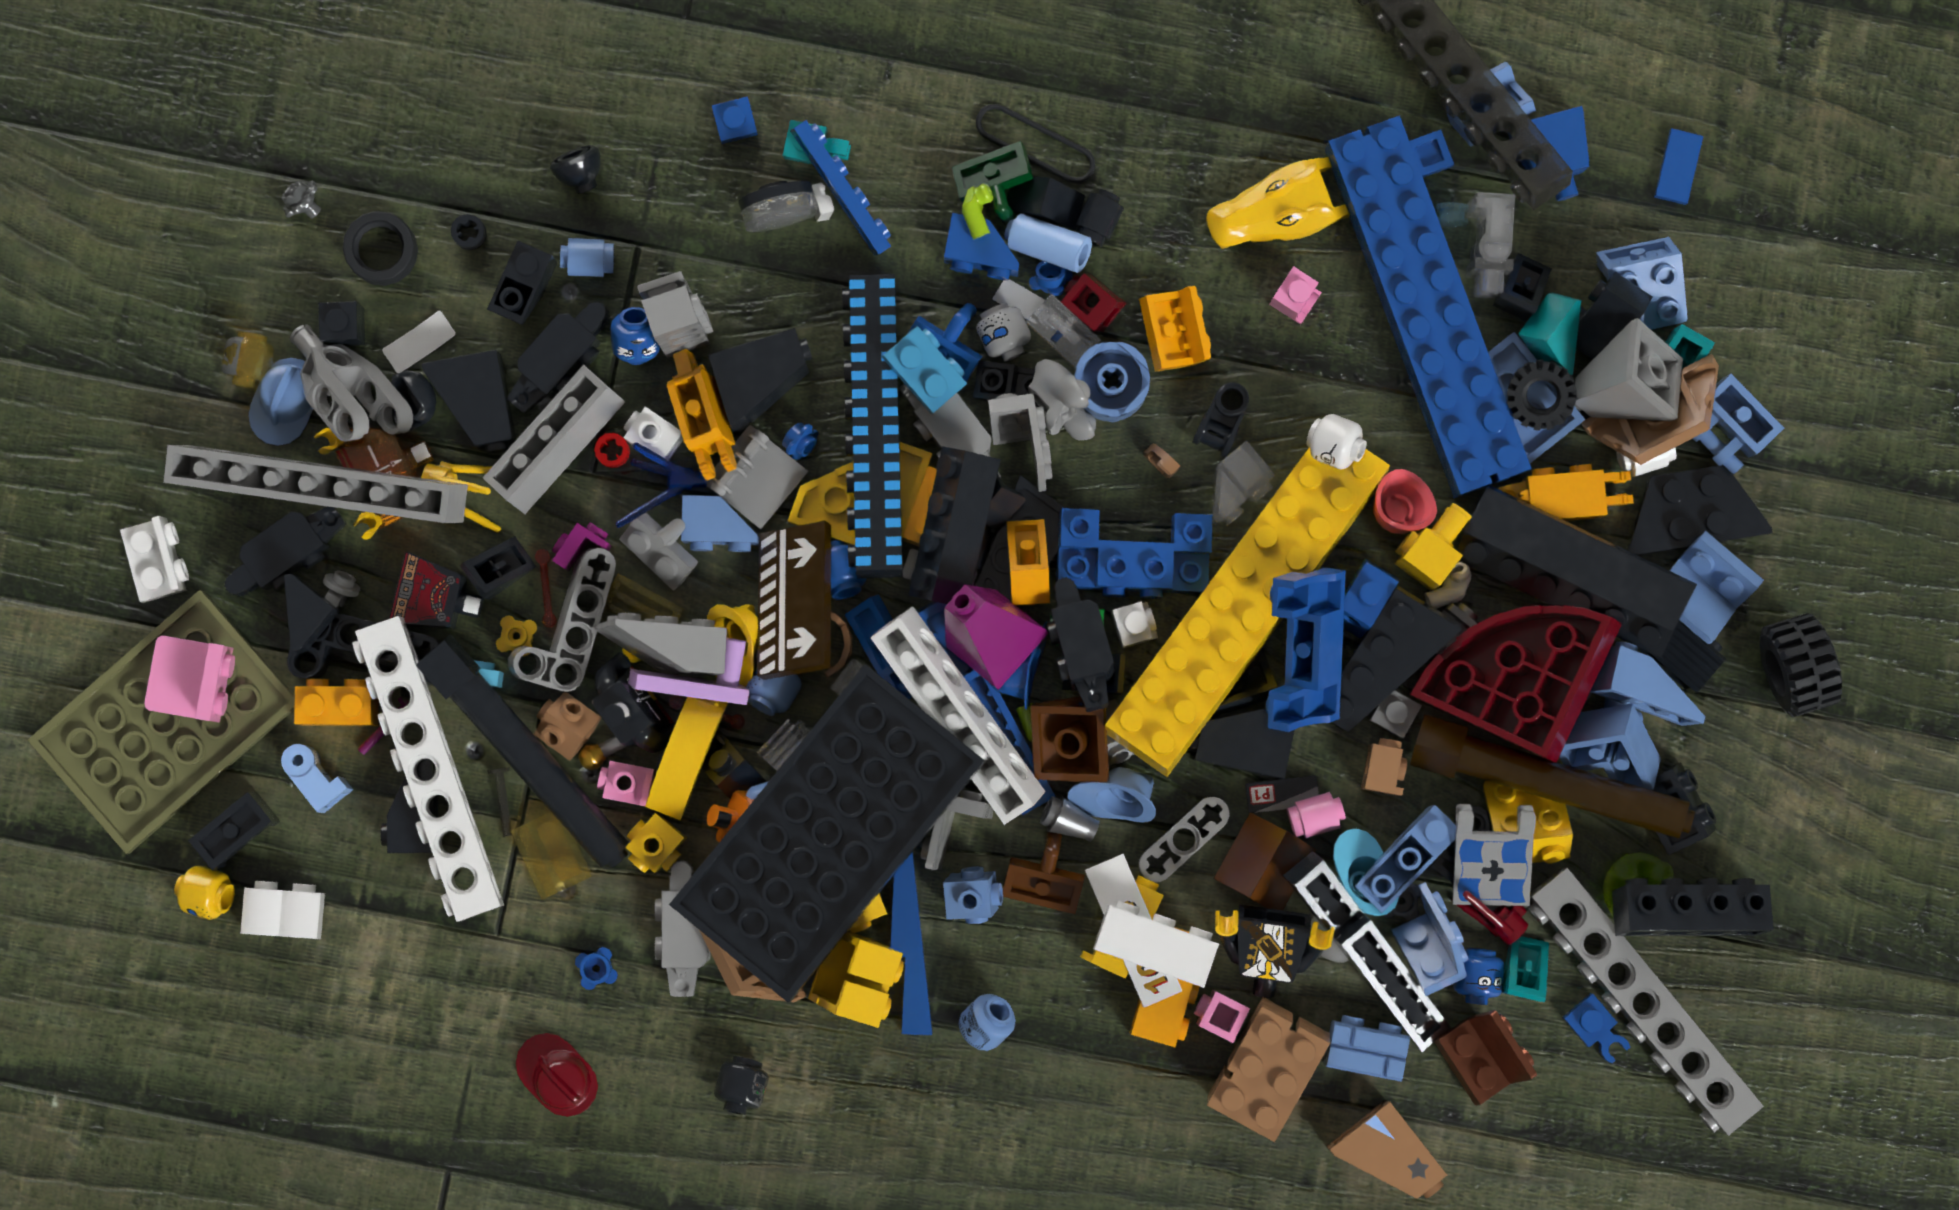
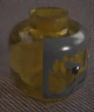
[221,331,275,389]

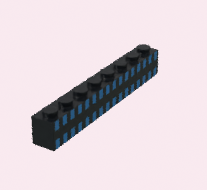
[842,274,903,579]

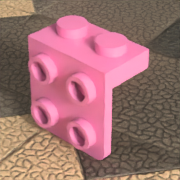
[144,636,235,723]

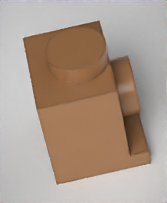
[1361,738,1407,796]

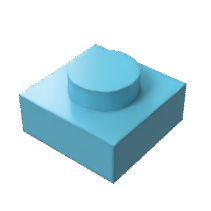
[475,661,504,688]

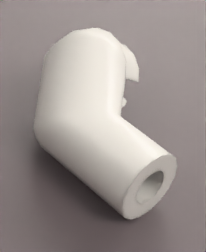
[1424,561,1472,609]

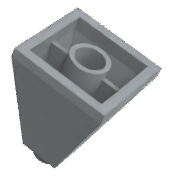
[1575,318,1683,421]

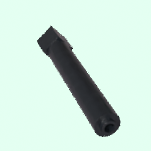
[416,634,629,868]

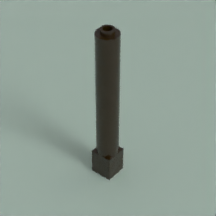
[1410,715,1695,839]

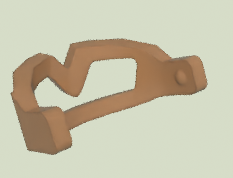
[824,612,853,678]

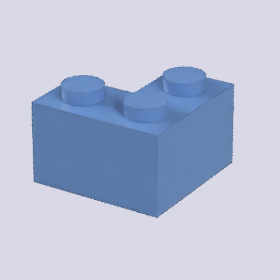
[1559,703,1661,790]

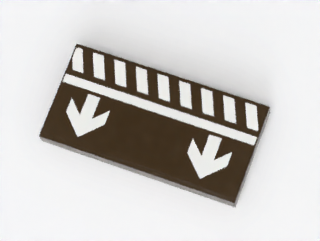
[757,520,831,680]

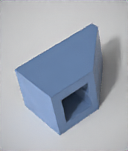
[681,495,759,552]

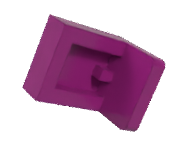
[552,522,612,571]

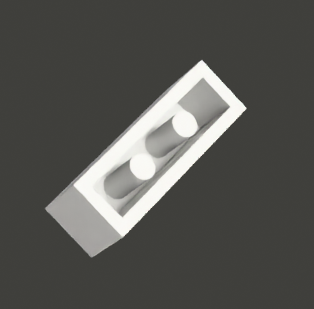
[1093,901,1219,988]

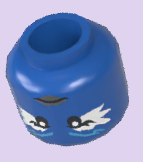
[611,307,660,365]

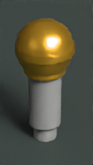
[579,736,626,770]

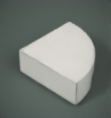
[810,183,834,222]

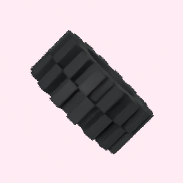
[1507,359,1577,431]

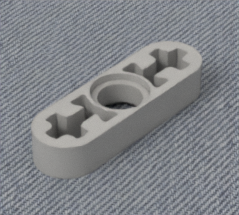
[1138,797,1229,882]

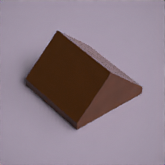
[1030,696,1109,782]
[1213,812,1317,910]

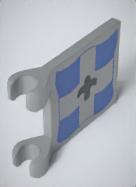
[1452,804,1536,906]

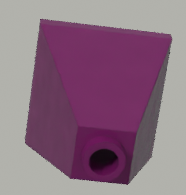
[944,585,1049,690]

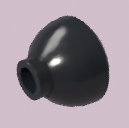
[550,145,601,194]

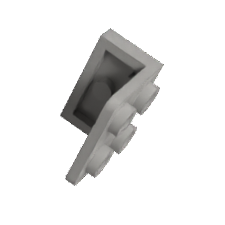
[988,393,1052,492]
[921,790,994,870]

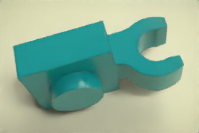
[782,120,851,165]

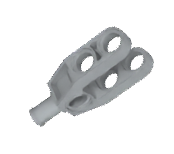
[290,325,413,442]

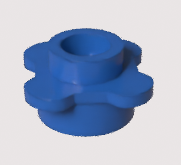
[1029,261,1073,296]
[782,422,819,461]
[575,947,618,990]

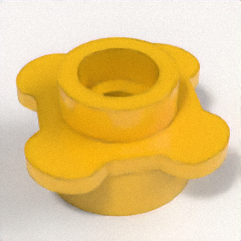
[496,615,537,657]

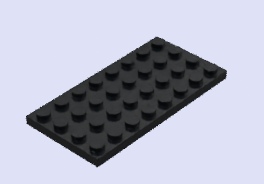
[669,664,985,1003]

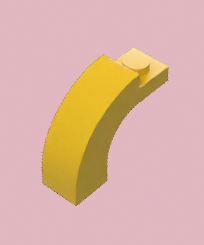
[645,697,728,820]

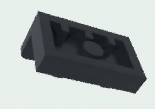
[1652,762,1716,855]

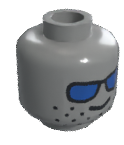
[976,303,1031,362]

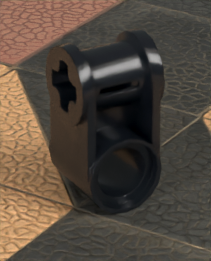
[1192,382,1249,458]

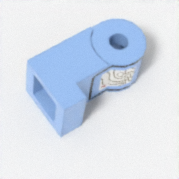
[281,744,354,813]

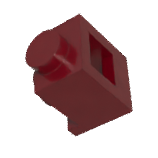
[1061,273,1126,332]

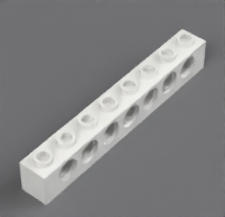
[353,616,504,922]

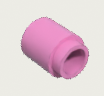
[1287,792,1346,838]

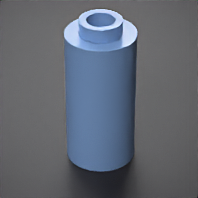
[1005,213,1092,273]

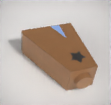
[1326,1099,1447,1199]

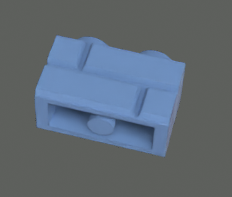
[1323,1015,1410,1082]

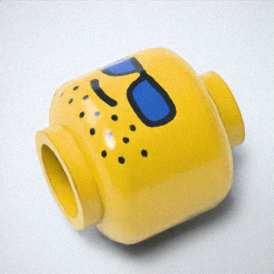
[174,866,235,920]

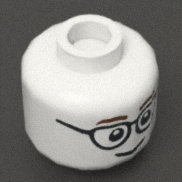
[1306,414,1367,470]

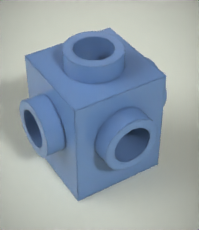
[943,866,1003,924]

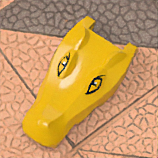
[1206,157,1350,249]

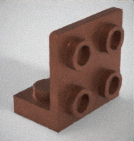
[1434,1010,1537,1106]

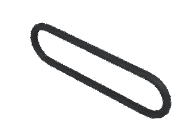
[976,104,1096,183]

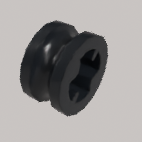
[451,214,487,250]

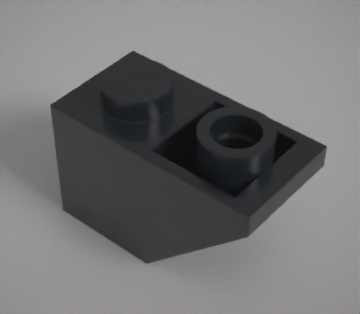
[487,241,557,325]
[702,728,767,799]

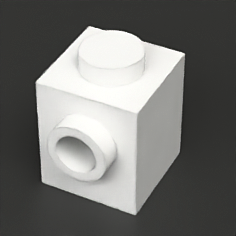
[623,407,683,467]

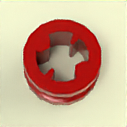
[595,433,630,468]

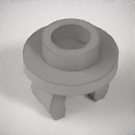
[323,570,360,608]

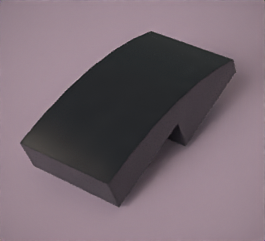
[973,361,1039,407]

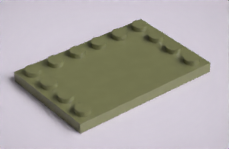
[28,590,295,854]

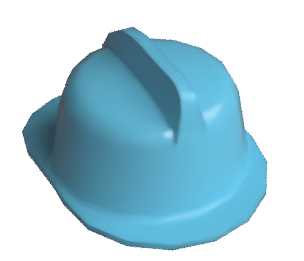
[1333,829,1399,916]

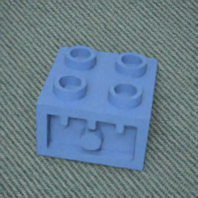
[1596,237,1688,329]
[1669,531,1764,644]
[1391,882,1469,996]

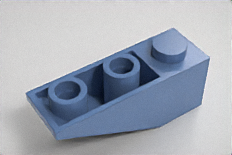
[1355,805,1456,913]

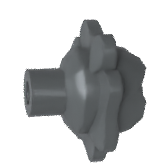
[281,180,321,219]

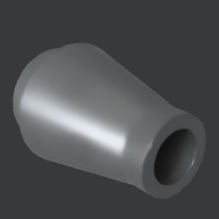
[1040,796,1099,842]

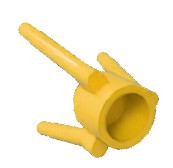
[421,461,501,533]

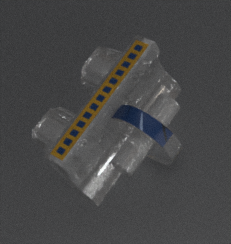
[1026,294,1101,368]

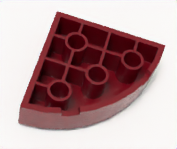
[1410,605,1622,763]

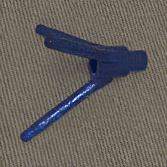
[615,442,707,528]

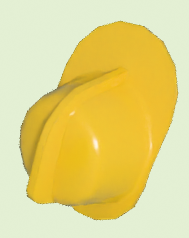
[707,604,758,687]

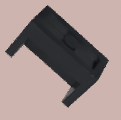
[188,792,280,870]

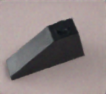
[381,759,438,853]

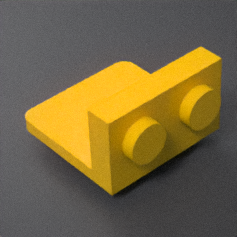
[1483,781,1573,863]

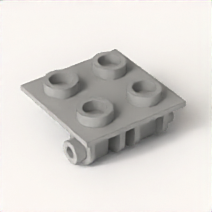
[703,425,809,529]

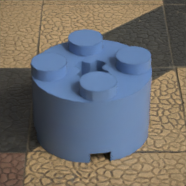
[1074,342,1150,422]

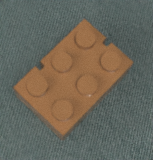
[1207,997,1330,1142]

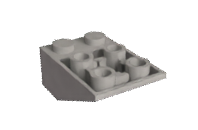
[595,613,727,678]

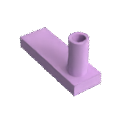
[628,638,749,705]

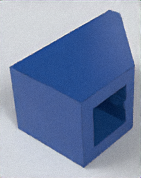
[944,213,1019,281]

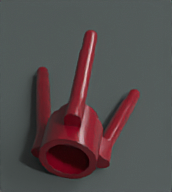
[1451,891,1529,945]

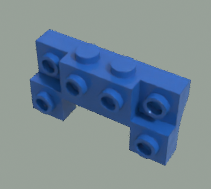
[1056,508,1212,599]
[1266,567,1346,732]

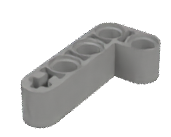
[508,548,616,692]

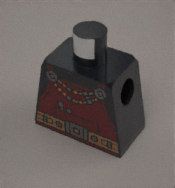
[389,552,484,629]

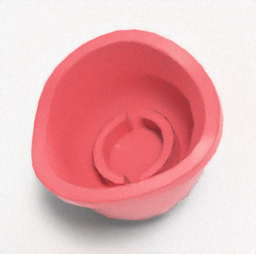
[1373,469,1437,534]

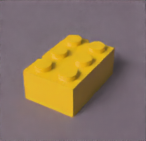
[808,931,904,1028]

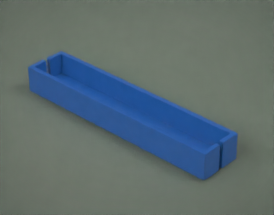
[1324,115,1532,499]

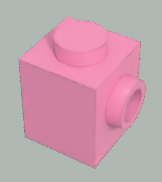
[1194,990,1250,1043]

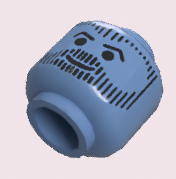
[959,994,1016,1051]

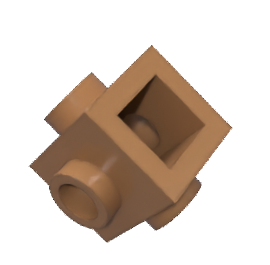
[534,691,602,761]

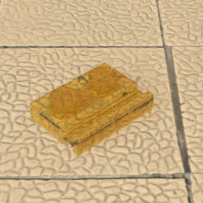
[511,812,593,900]

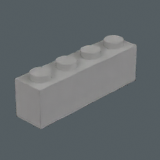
[483,365,625,514]

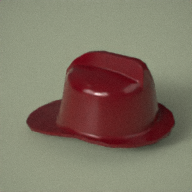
[516,1033,598,1117]

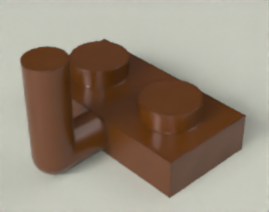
[1003,832,1085,914]

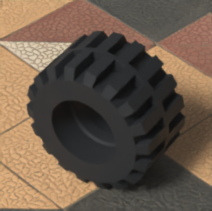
[1759,613,1842,717]

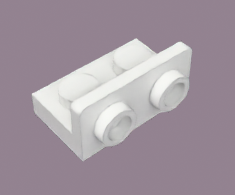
[120,516,189,603]

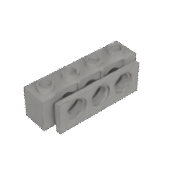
[637,271,713,358]

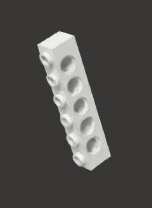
[870,606,1045,825]

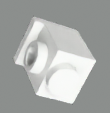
[1111,601,1158,649]

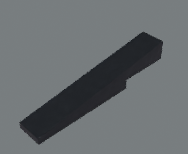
[1283,851,1451,1052]

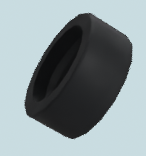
[343,211,418,286]

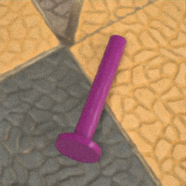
[358,696,409,755]

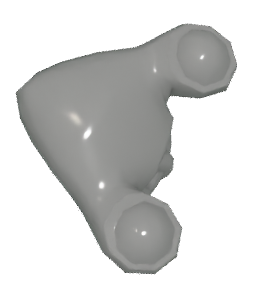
[1028,359,1096,441]

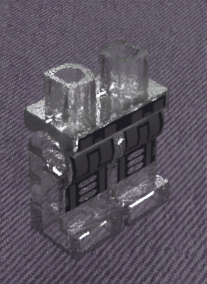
[1466,192,1515,298]

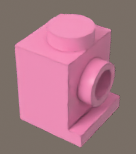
[1269,266,1322,325]
[597,761,657,806]

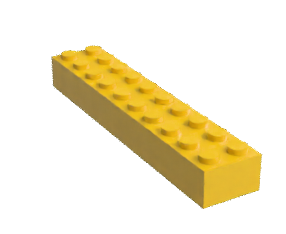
[1105,447,1390,777]

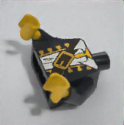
[1215,904,1335,998]

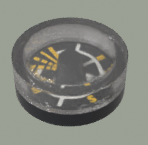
[738,181,819,232]

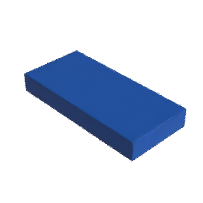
[1654,128,1703,205]

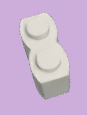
[240,881,325,939]

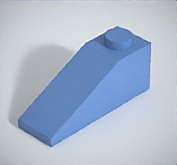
[1590,642,1705,726]

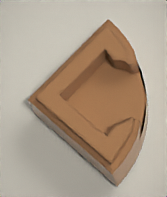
[1143,443,1180,479]

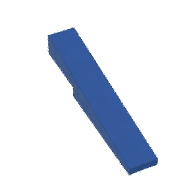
[917,601,1056,815]
[890,852,933,1035]

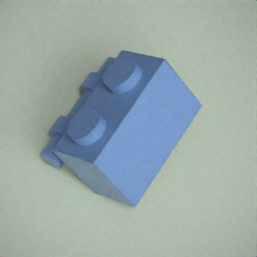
[1692,374,1784,474]

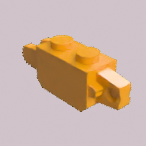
[667,349,737,481]

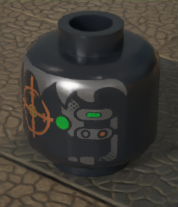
[714,1056,769,1115]

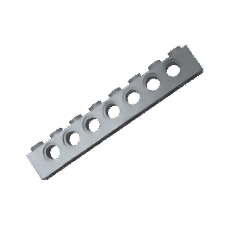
[163,445,468,523]
[1528,867,1764,1136]

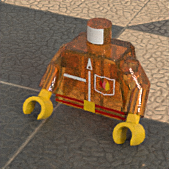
[314,428,434,540]

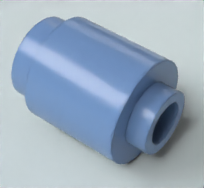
[560,238,614,277]

